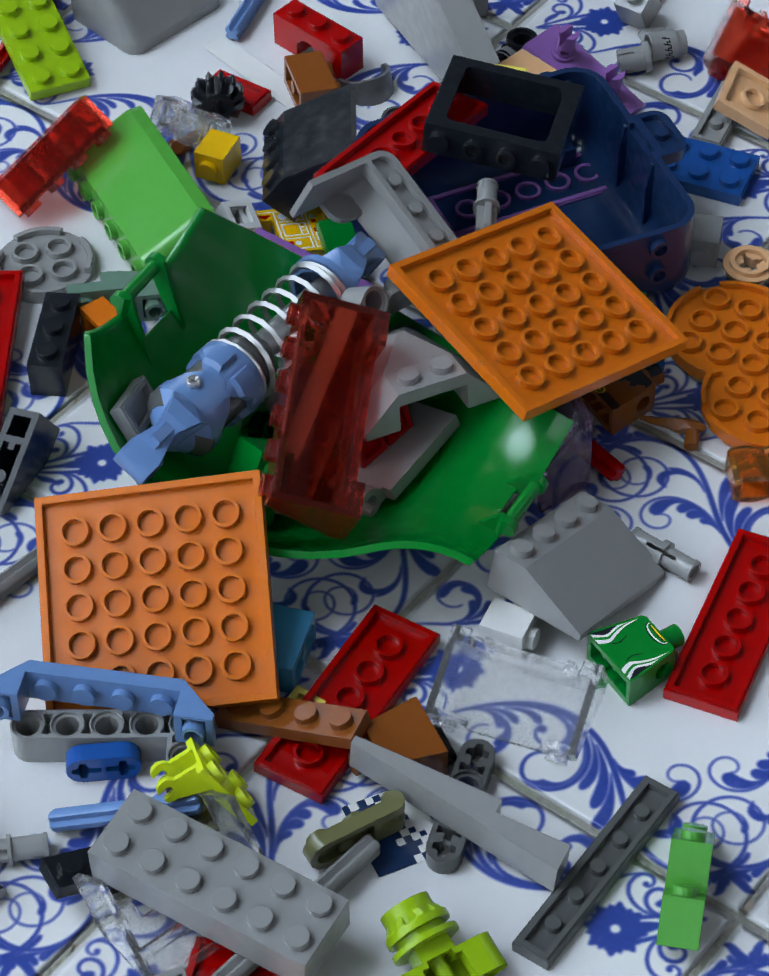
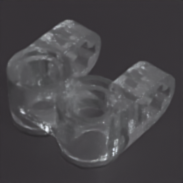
[150,95,232,148]

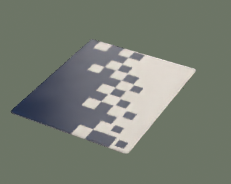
[342,790,449,877]

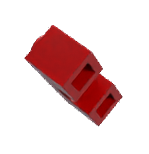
[273,0,364,80]

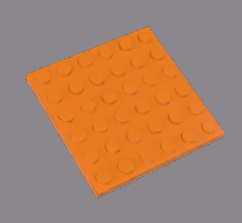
[387,202,689,422]
[34,470,280,710]

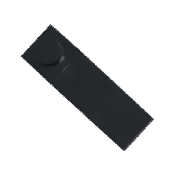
[0,407,60,516]

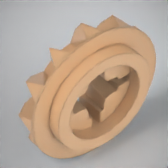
[722,245,769,286]

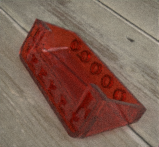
[258,290,391,540]

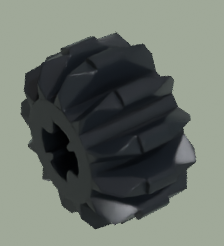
[191,70,245,126]

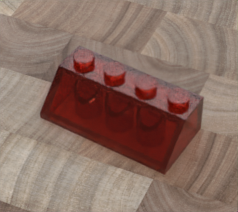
[0,95,113,218]

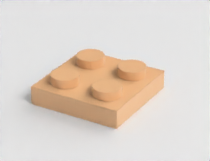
[712,60,769,140]

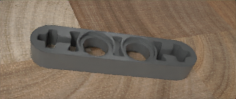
[426,739,495,874]

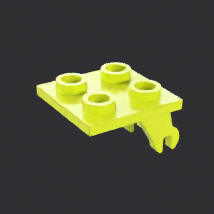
[150,737,258,826]

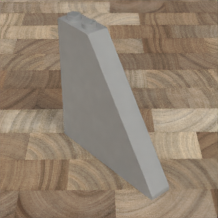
[375,0,500,95]

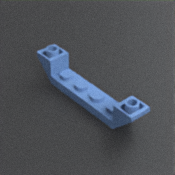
[0,660,216,747]

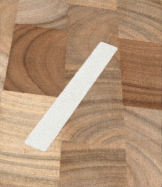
[203,35,359,134]

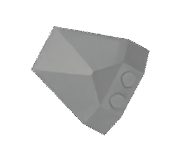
[349,324,500,441]

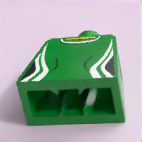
[587,615,685,706]

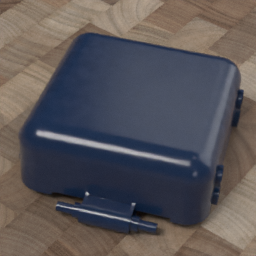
[356,67,695,338]

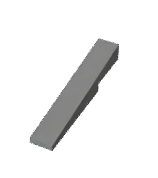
[349,735,571,892]

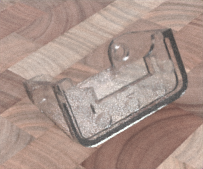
[425,623,609,766]

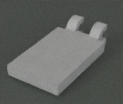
[324,402,460,517]

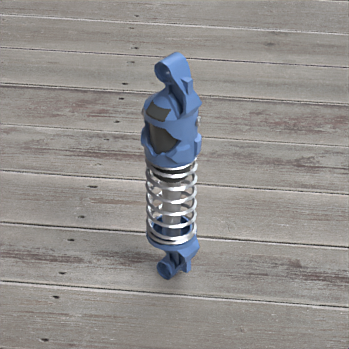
[113,231,387,485]

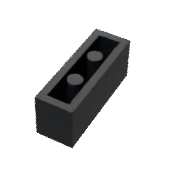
[27,292,83,397]

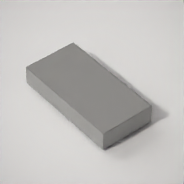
[110,375,153,442]

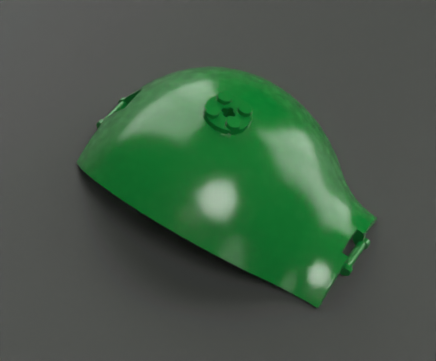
[84,207,574,566]

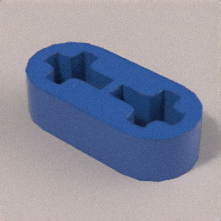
[66,741,142,782]

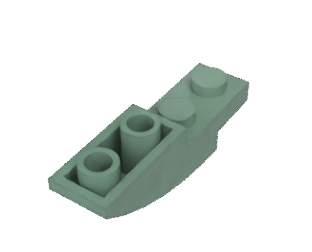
[66,271,167,321]

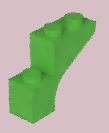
[656,822,716,951]

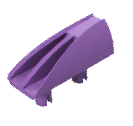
[521,24,647,116]

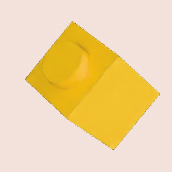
[193,129,242,185]

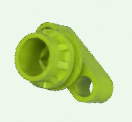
[380,891,508,976]

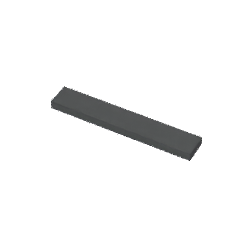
[512,775,680,970]

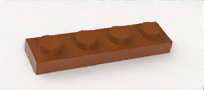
[214,697,371,749]

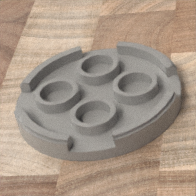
[0,226,96,304]

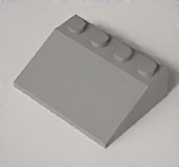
[487,491,665,641]

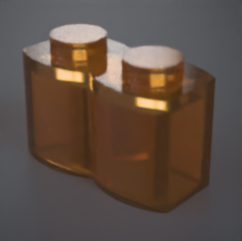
[725,446,769,502]

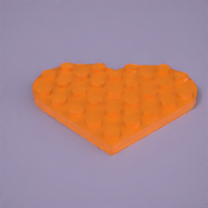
[667,281,769,458]

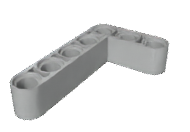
[10,709,204,821]

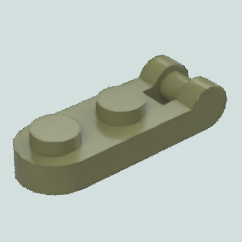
[303,790,405,869]

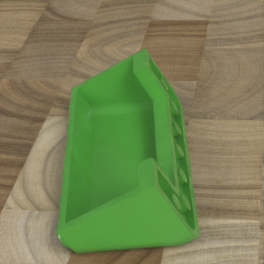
[65,106,215,271]

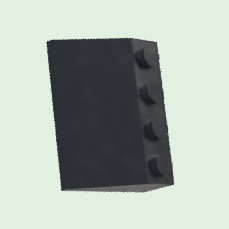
[261,84,357,222]

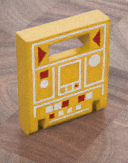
[254,207,329,256]

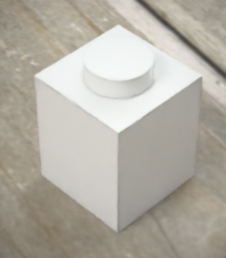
[479,598,541,663]

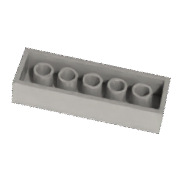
[88,789,350,976]

